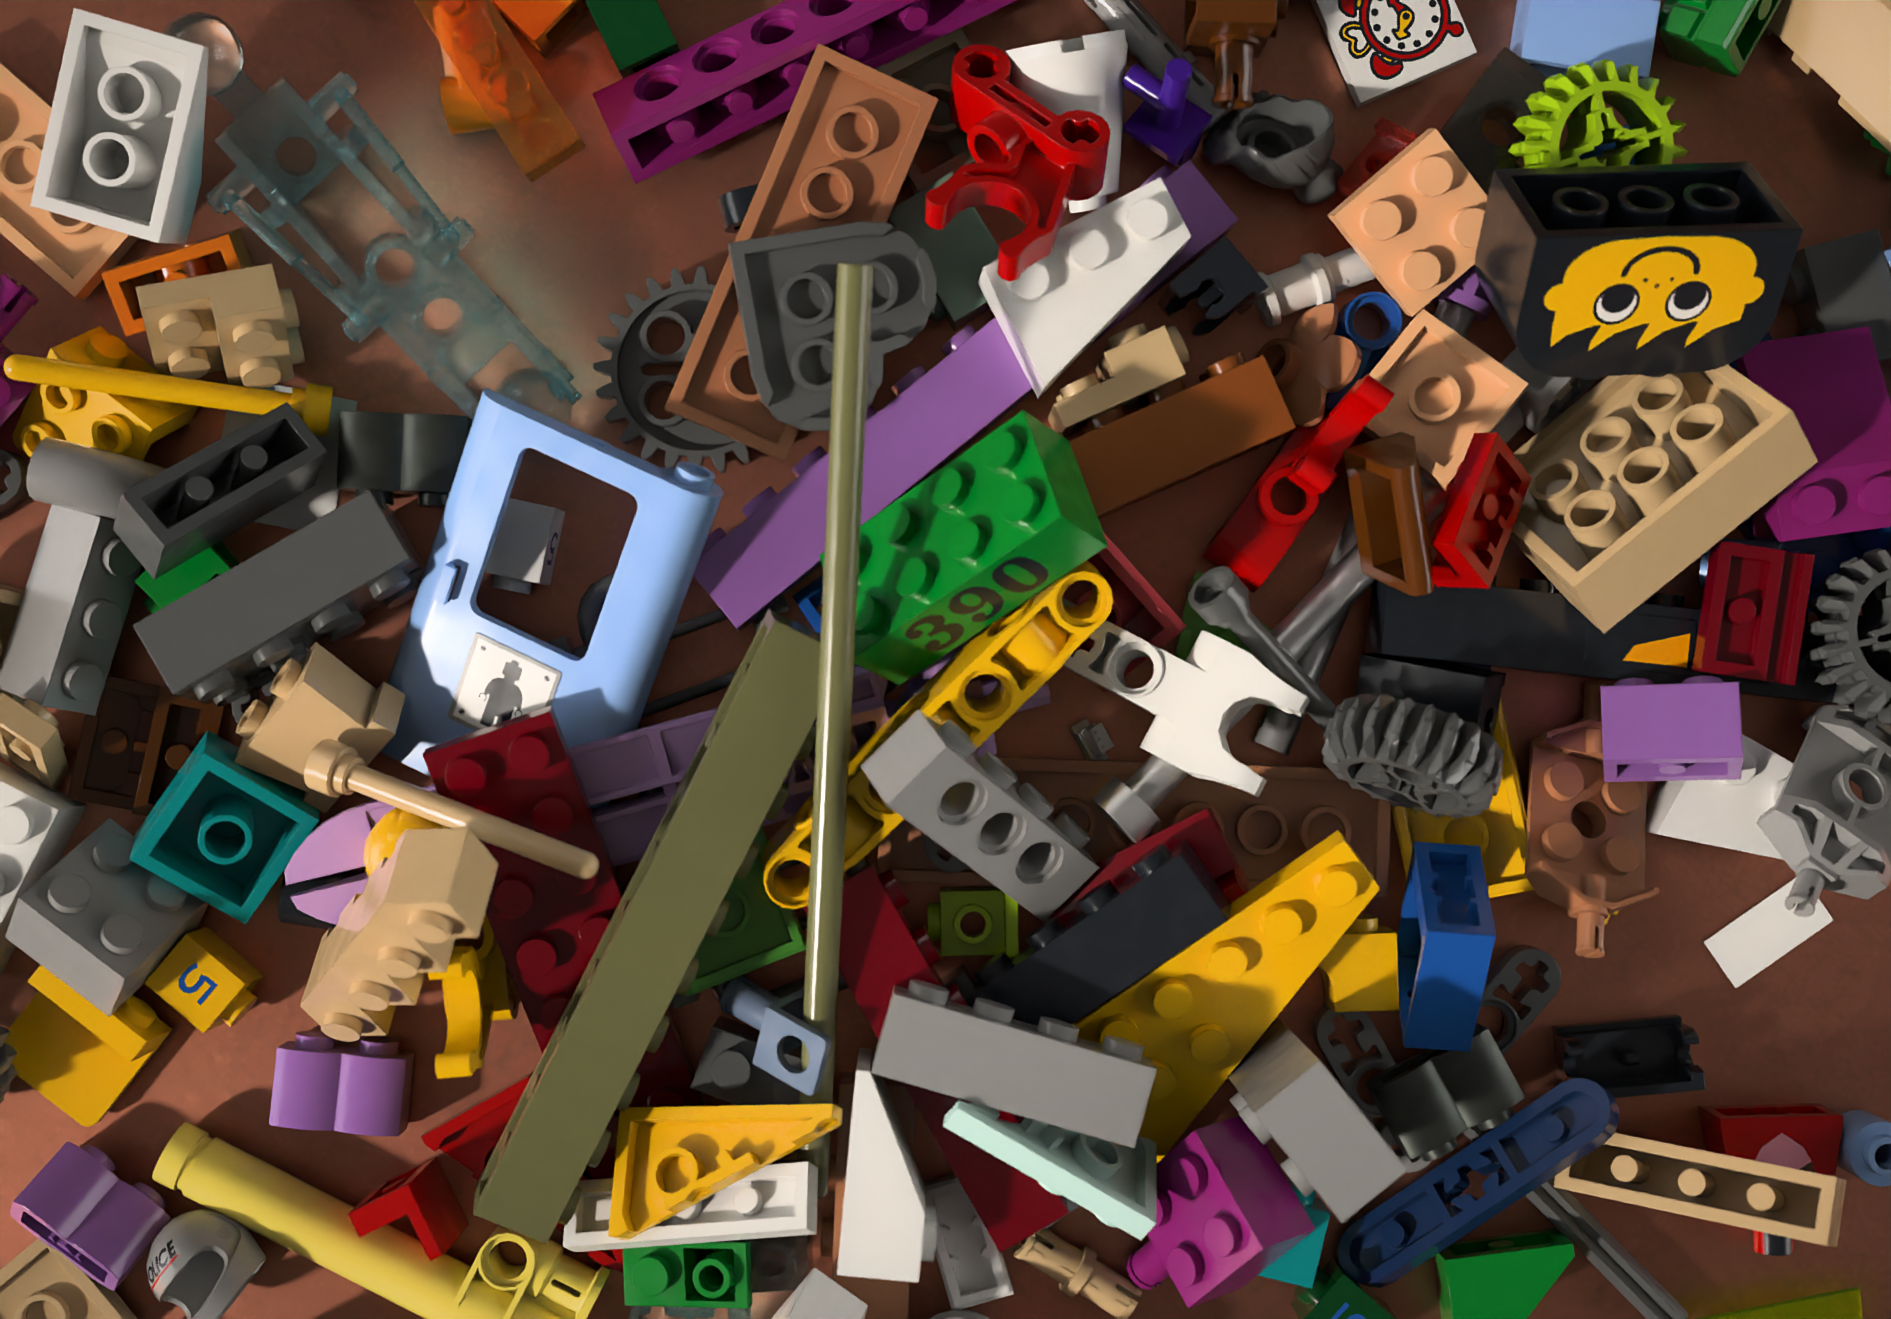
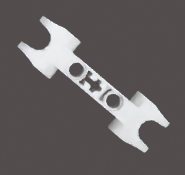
[958,598,1310,797]

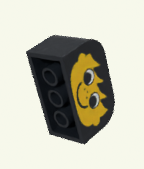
[1475,162,1804,380]

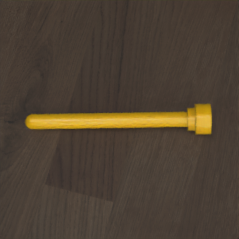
[3,354,333,437]

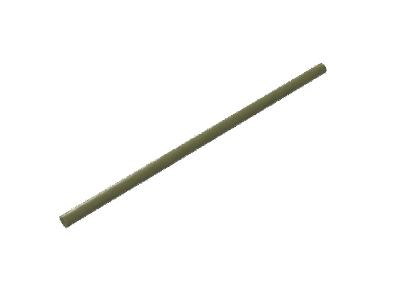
[796,263,873,1199]

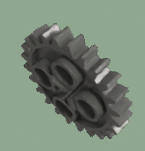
[593,266,751,474]

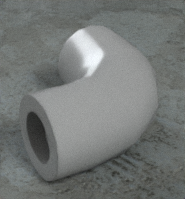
[26,437,167,520]

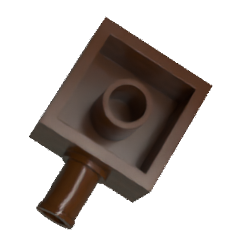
[1183,0,1288,110]

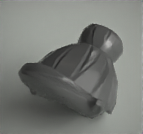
[1202,90,1344,205]

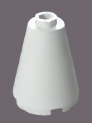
[1003,29,1128,213]

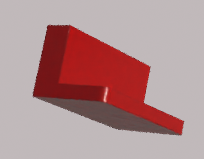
[348,1157,468,1261]

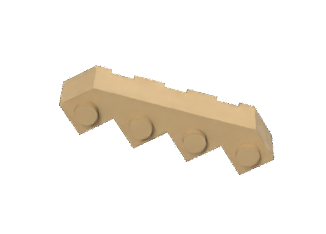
[300,827,499,1042]

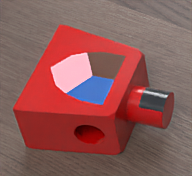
[1699,1103,1843,1256]

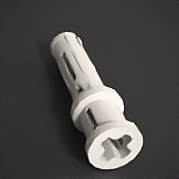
[1255,247,1376,328]

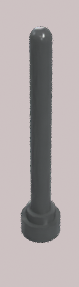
[1188,566,1337,732]

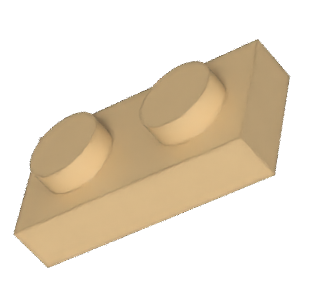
[0,692,70,791]

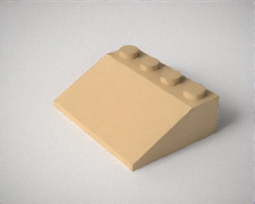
[1510,364,1818,633]

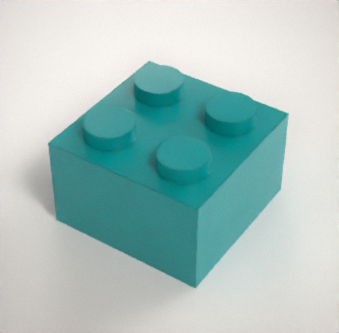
[129,730,319,924]

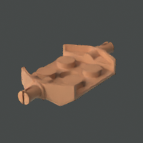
[1525,681,1659,958]

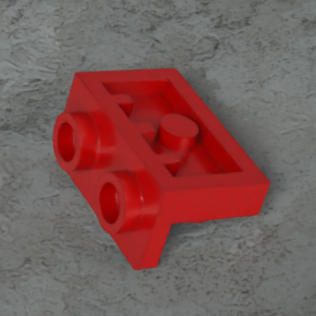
[1430,432,1532,589]

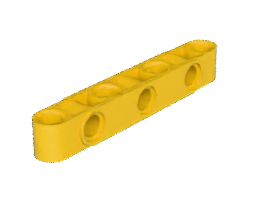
[761,560,1113,909]

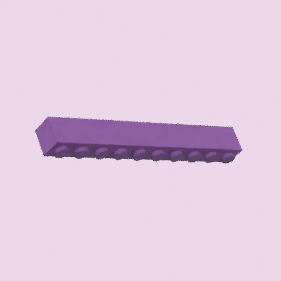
[693,160,1239,632]

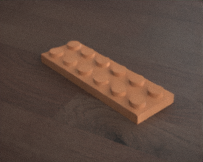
[664,43,938,461]

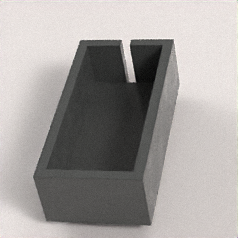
[133,490,426,707]

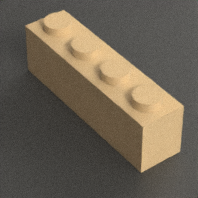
[1554,1133,1846,1247]

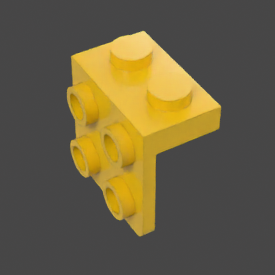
[12,326,198,461]
[4,965,172,1127]

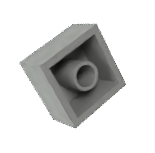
[5,818,208,1017]

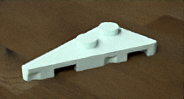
[943,1100,1157,1240]

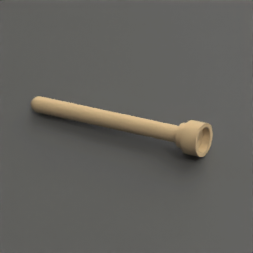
[304,738,599,879]

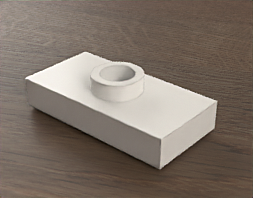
[924,1173,1014,1310]

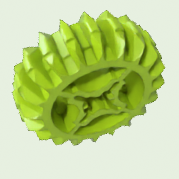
[1508,59,1689,169]

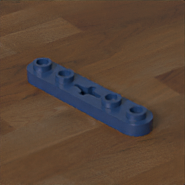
[1338,1078,1619,1288]

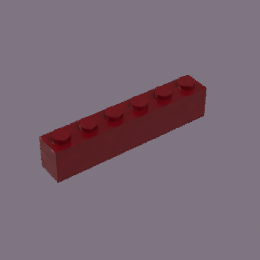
[803,861,1069,1253]

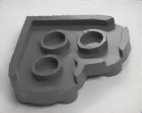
[728,222,937,431]

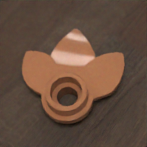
[1256,303,1362,427]

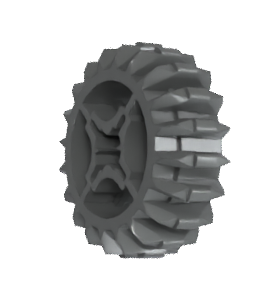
[1803,548,1891,725]
[1321,694,1504,819]

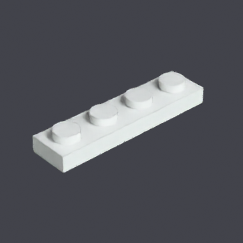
[563,1161,818,1252]

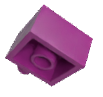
[1126,1116,1315,1309]

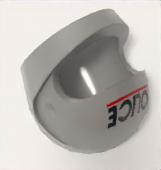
[146,1209,267,1319]

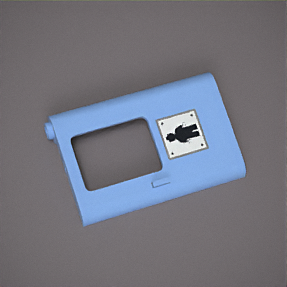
[380,388,724,810]

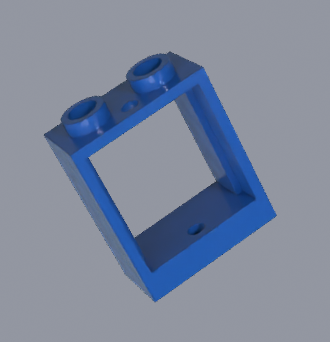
[1397,842,1496,1052]

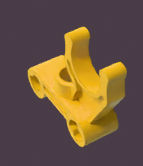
[428,913,519,1079]

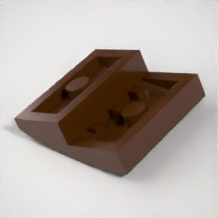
[67,674,224,816]

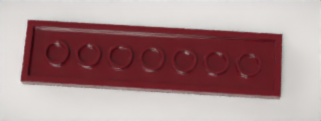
[422,705,706,1179]

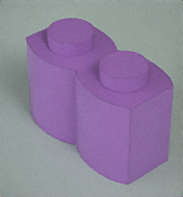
[269,1031,415,1136]
[10,1141,171,1291]

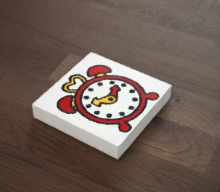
[1310,0,1477,108]

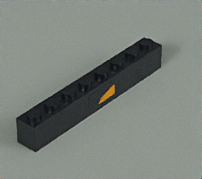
[1365,575,1891,706]

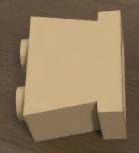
[234,642,406,813]

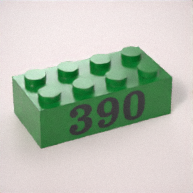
[819,410,1108,685]

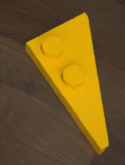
[608,1104,842,1240]

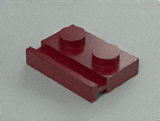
[1692,540,1815,685]

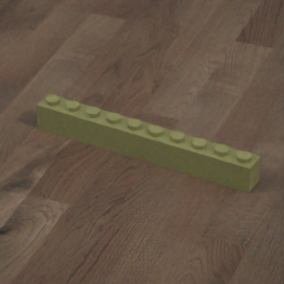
[473,609,821,1244]

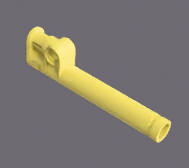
[152,1122,612,1319]

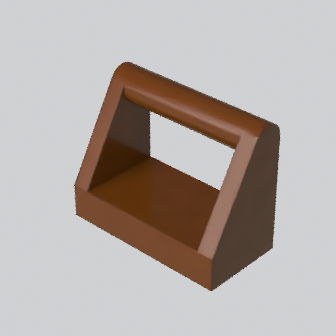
[1343,432,1434,596]

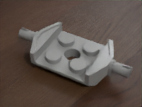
[1757,704,1891,917]

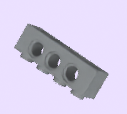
[861,709,1099,922]

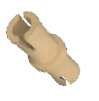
[1013,1228,1142,1319]

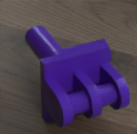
[1122,58,1212,168]

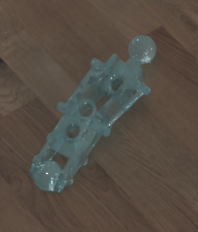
[161,12,582,425]

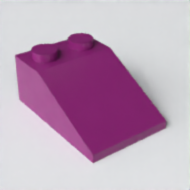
[1737,327,1891,542]

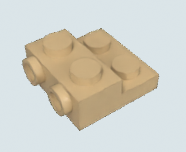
[135,263,305,389]
[1048,323,1190,438]

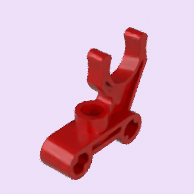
[925,44,1111,281]
[1202,374,1395,593]

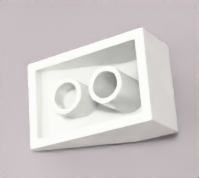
[30,8,209,245]
[837,1048,937,1283]

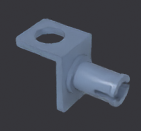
[720,975,831,1096]

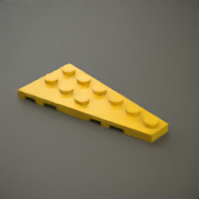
[1072,830,1380,1163]

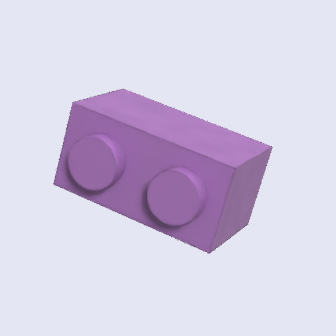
[1601,676,1743,782]

